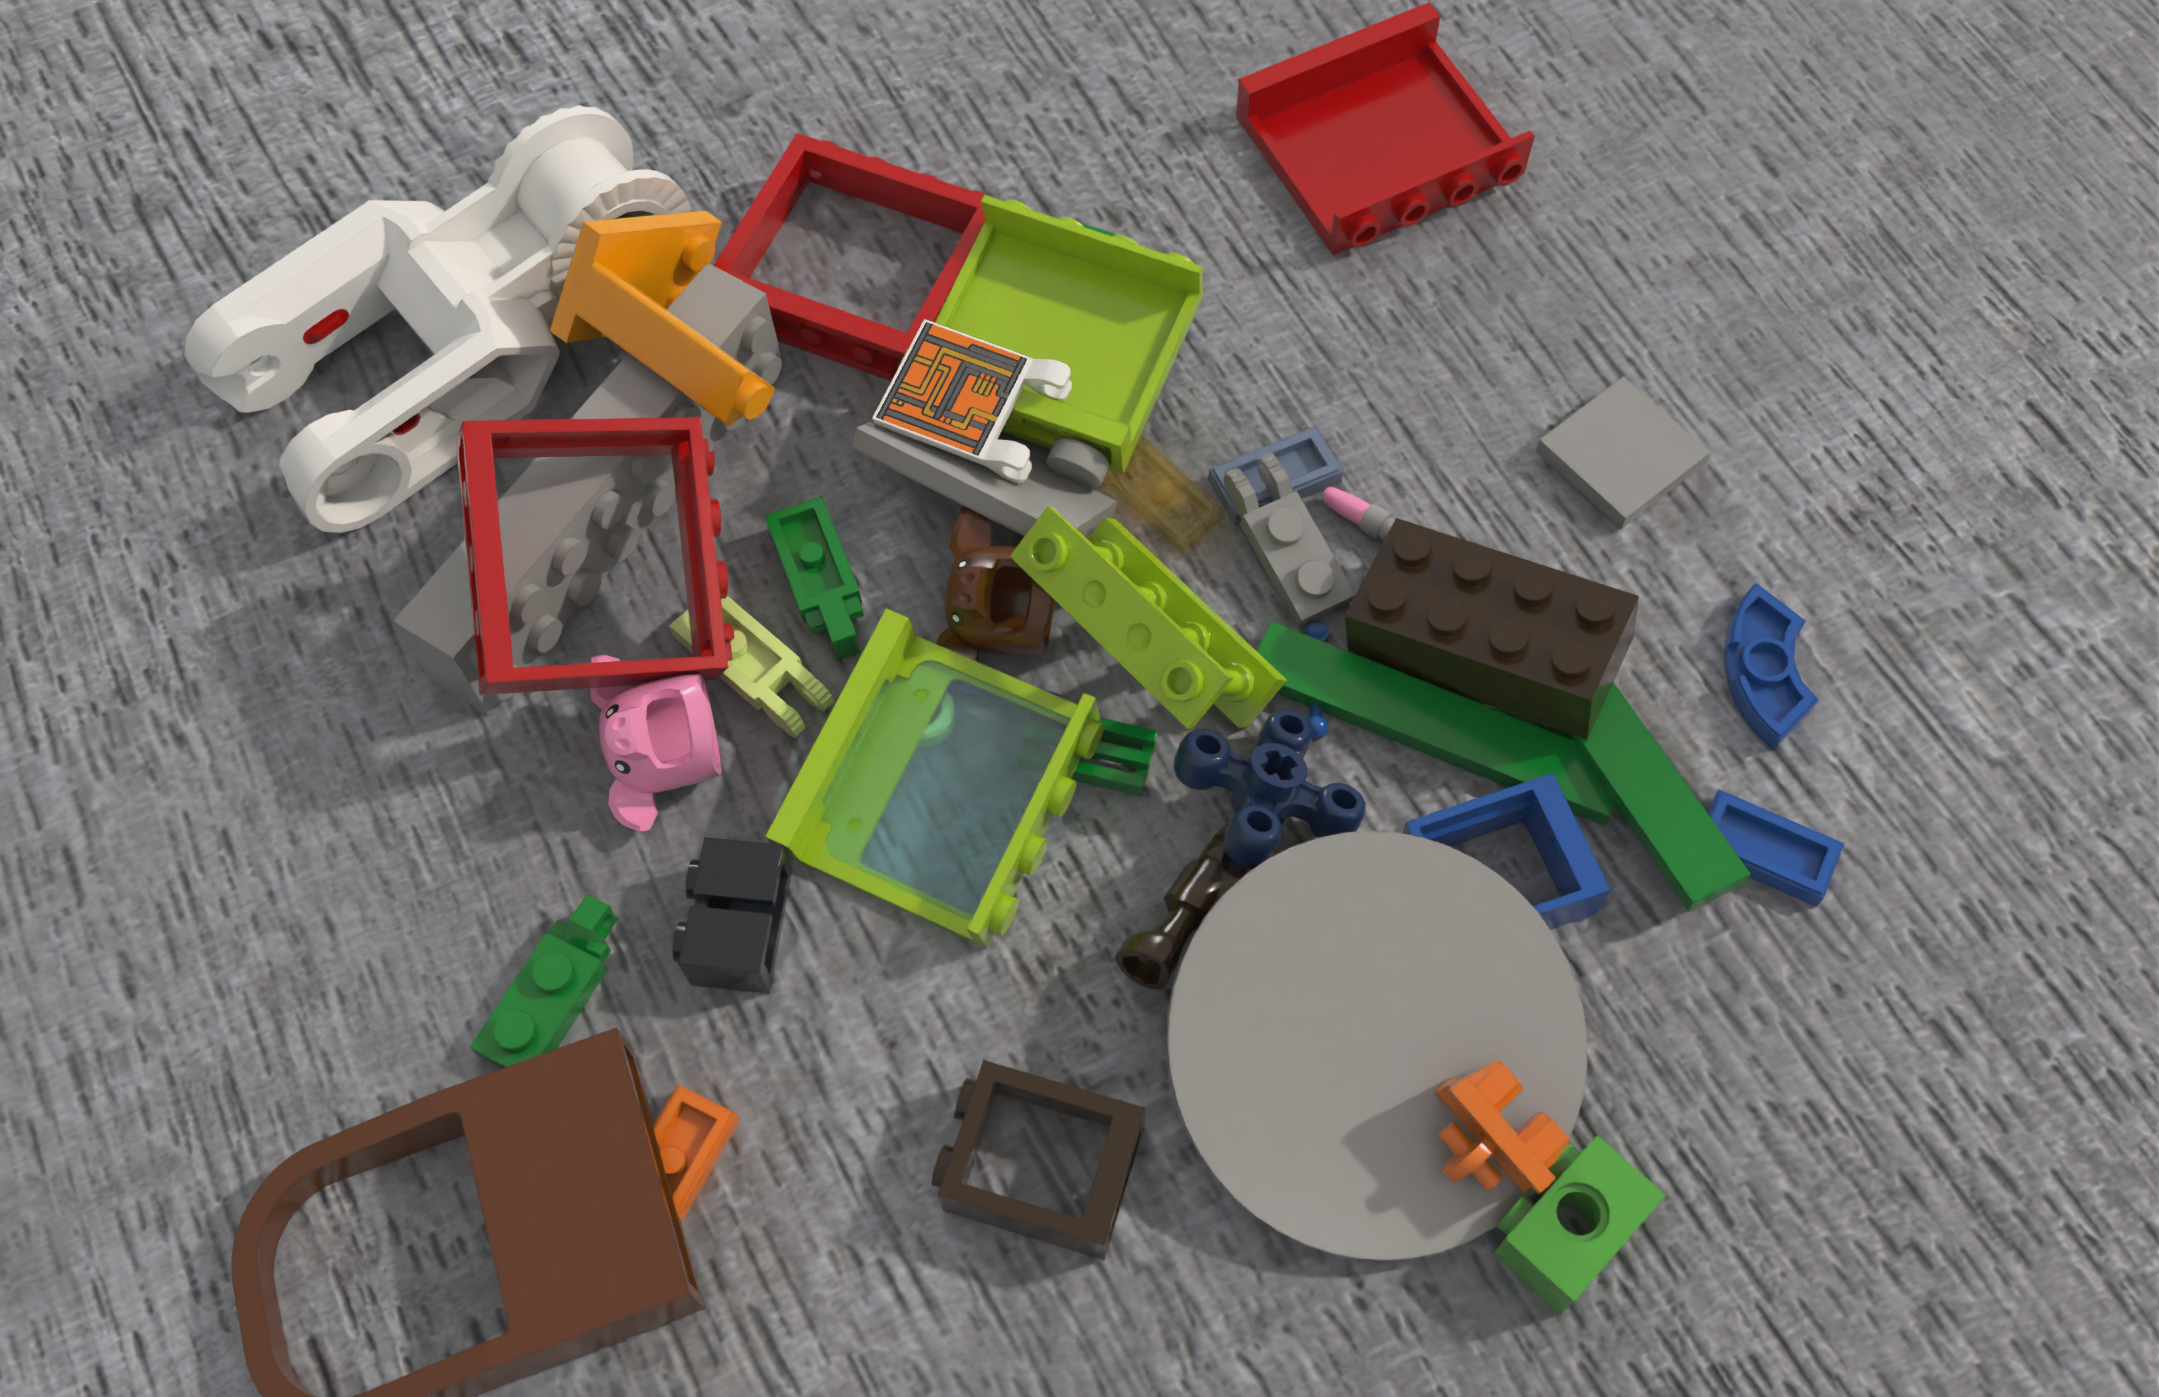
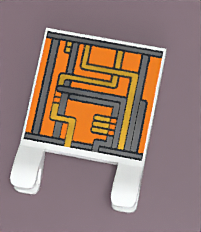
[872,319,1072,484]

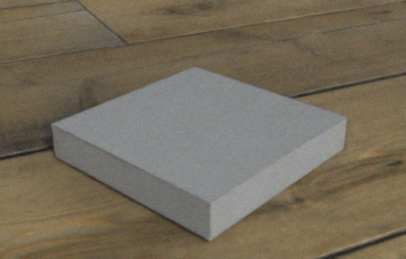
[1536,376,1711,529]

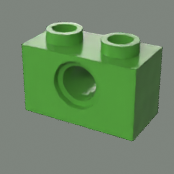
[1493,1135,1666,1315]

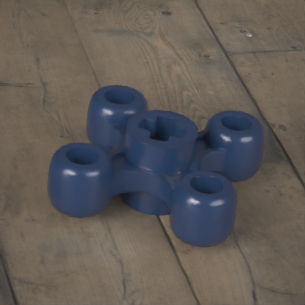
[1173,709,1366,868]

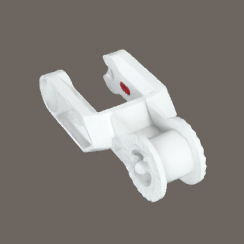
[184,105,692,533]

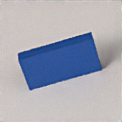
[1707,789,1845,907]

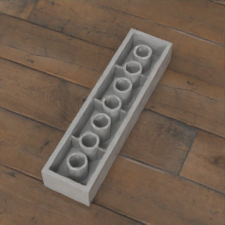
[393,263,783,715]

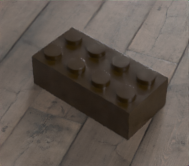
[1345,518,1639,740]

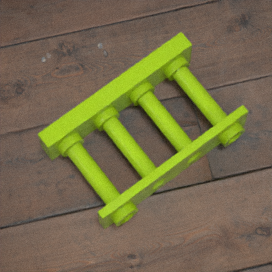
[1010,506,1287,729]

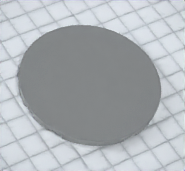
[1167,831,1587,1260]

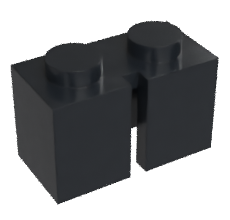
[673,837,793,994]

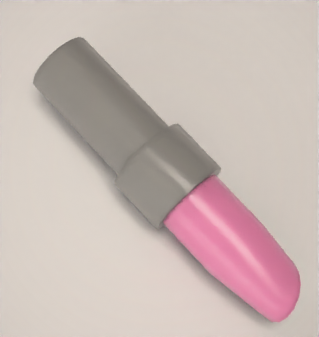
[1323,487,1395,540]

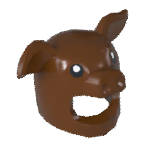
[936,507,1055,684]

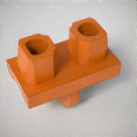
[1434,1060,1570,1193]

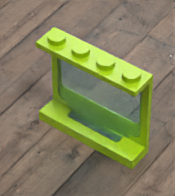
[765,608,1105,948]

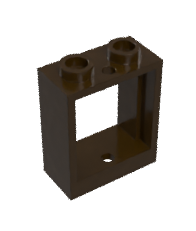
[932,1060,1145,1261]

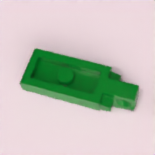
[764,496,864,661]
[470,894,618,1068]

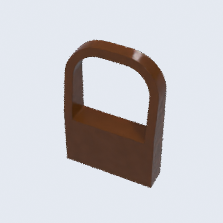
[231,1027,705,1397]

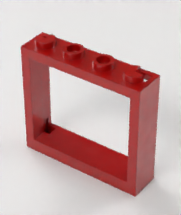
[713,133,988,381]
[456,417,735,695]

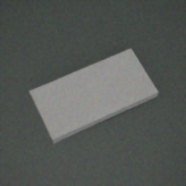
[851,420,1118,537]

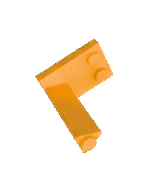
[550,211,775,426]

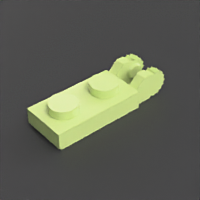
[669,596,834,738]

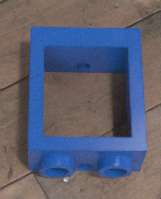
[1402,773,1611,930]

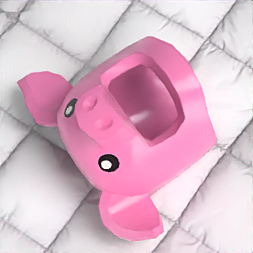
[590,655,722,832]

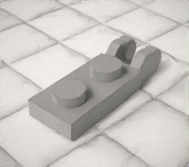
[1223,452,1356,627]

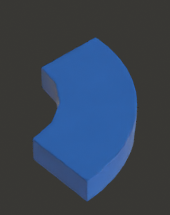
[1724,582,1819,750]

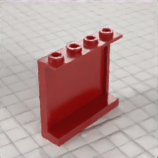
[1236,2,1535,255]

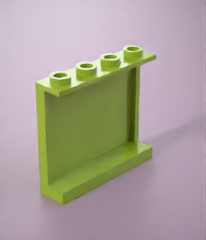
[898,195,1203,474]

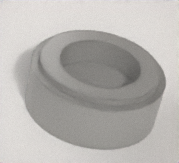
[1046,438,1110,488]

